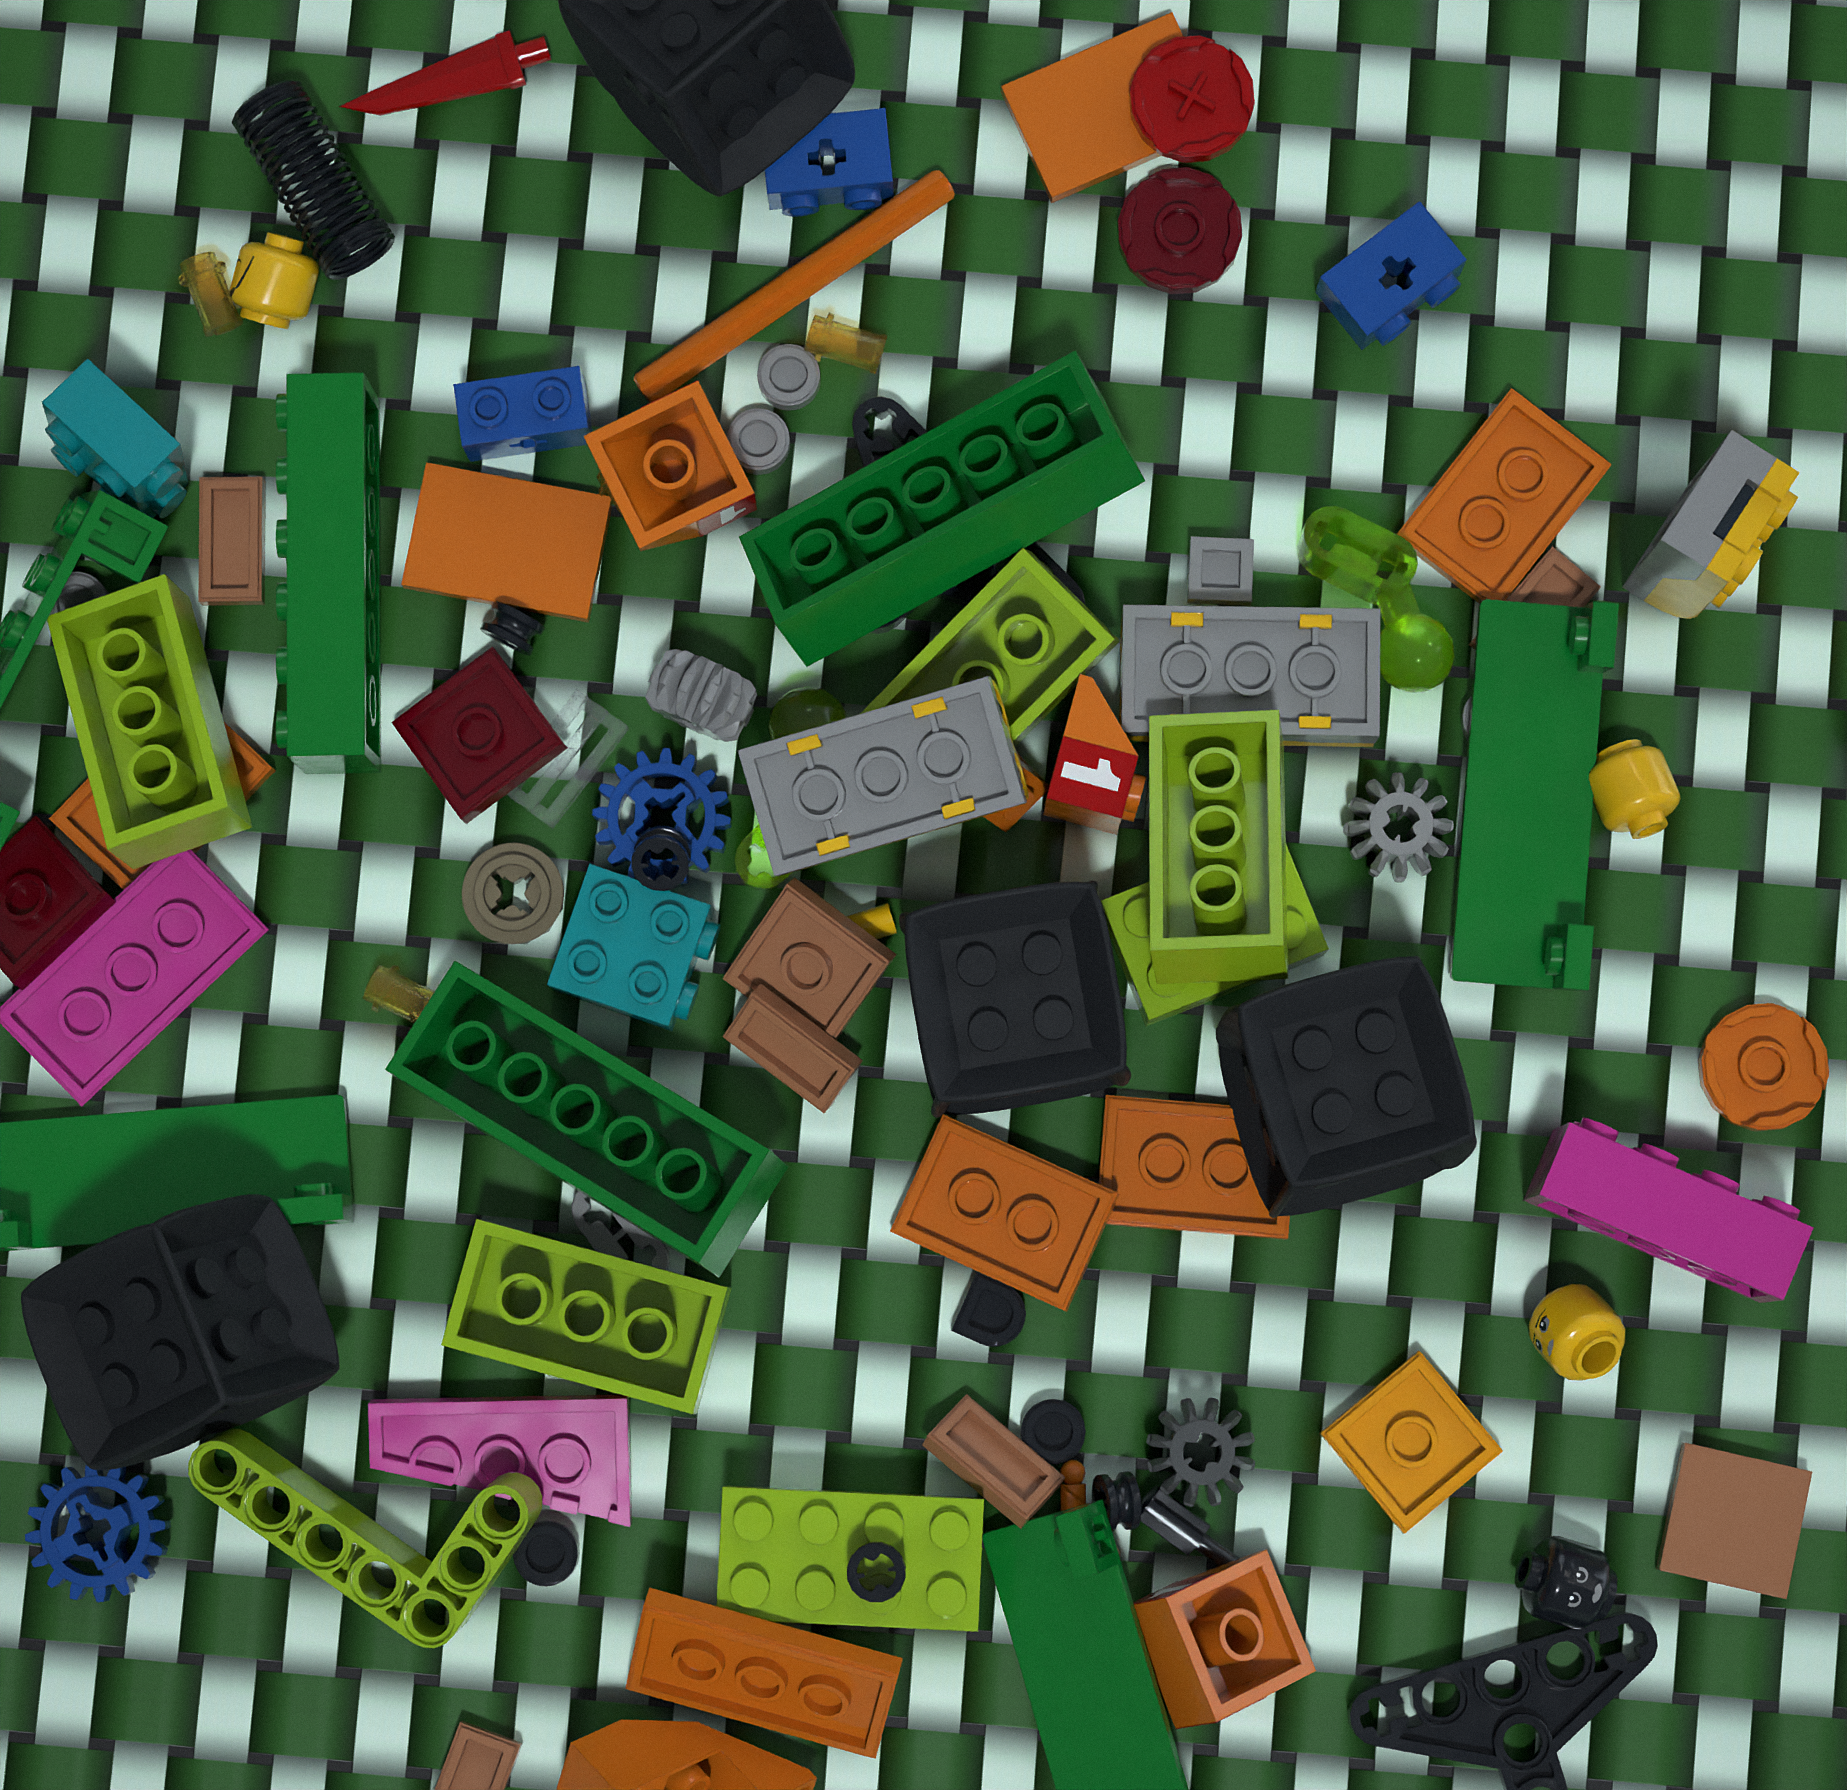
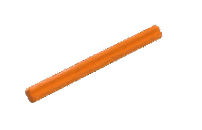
[634,170,955,402]

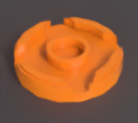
[1698,1003,1829,1131]

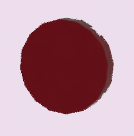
[1117,167,1242,294]

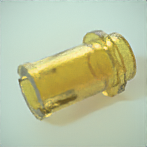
[178,252,243,337]
[804,313,888,374]
[363,965,435,1023]

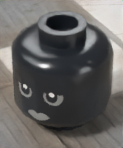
[1515,1536,1618,1629]

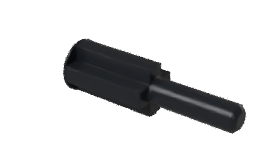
[1140,1485,1239,1566]

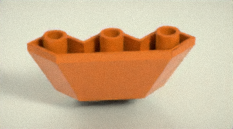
[557,1719,817,1790]

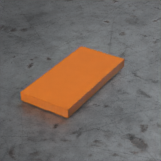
[625,1587,903,1759]

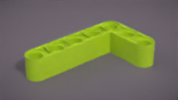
[188,1429,542,1648]

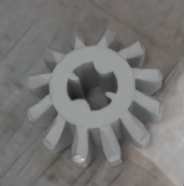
[645,649,757,742]
[1343,773,1454,883]

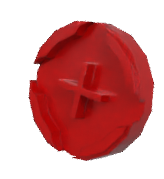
[1129,35,1255,163]

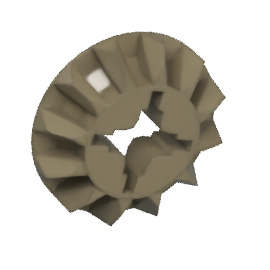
[462,843,564,944]

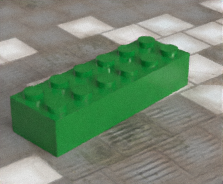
[739,350,1145,667]
[276,373,381,774]
[385,961,789,1277]

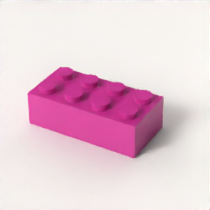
[1523,1117,1814,1303]

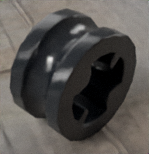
[480,601,545,656]
[631,826,691,891]
[1091,1471,1142,1532]
[847,1542,906,1602]

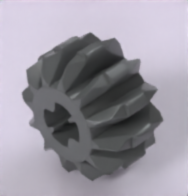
[1146,1398,1255,1507]

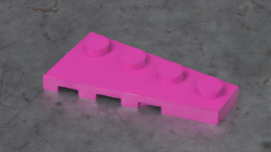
[368,1394,632,1527]

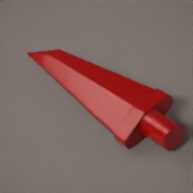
[339,30,552,116]

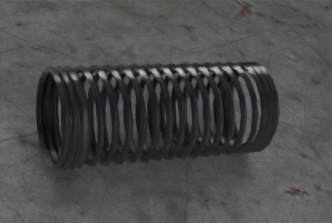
[232,80,395,280]

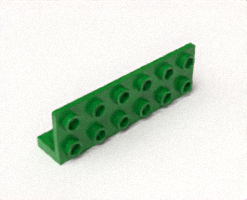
[0,490,169,850]
[1450,599,1619,991]
[0,1095,354,1252]
[982,1499,1189,1790]

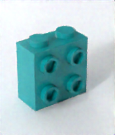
[42,359,189,518]
[547,864,721,1031]

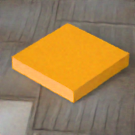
[1319,1351,1503,1534]

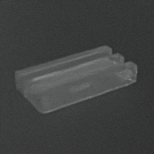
[506,689,629,830]

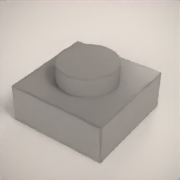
[1187,536,1254,606]

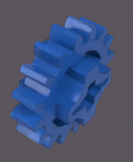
[592,748,732,886]
[25,1465,171,1602]

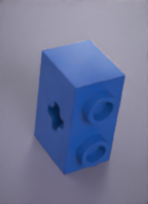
[765,108,894,217]
[1315,201,1467,350]
[453,366,593,462]

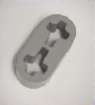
[572,1191,670,1271]

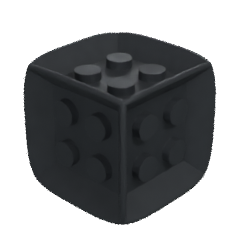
[558,0,855,197]
[899,880,1131,1118]
[1216,956,1477,1218]
[21,1194,339,1470]

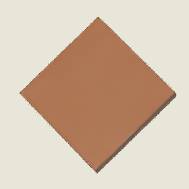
[722,877,897,1040]
[1656,1442,1813,1599]

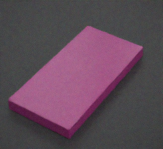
[0,849,269,1107]

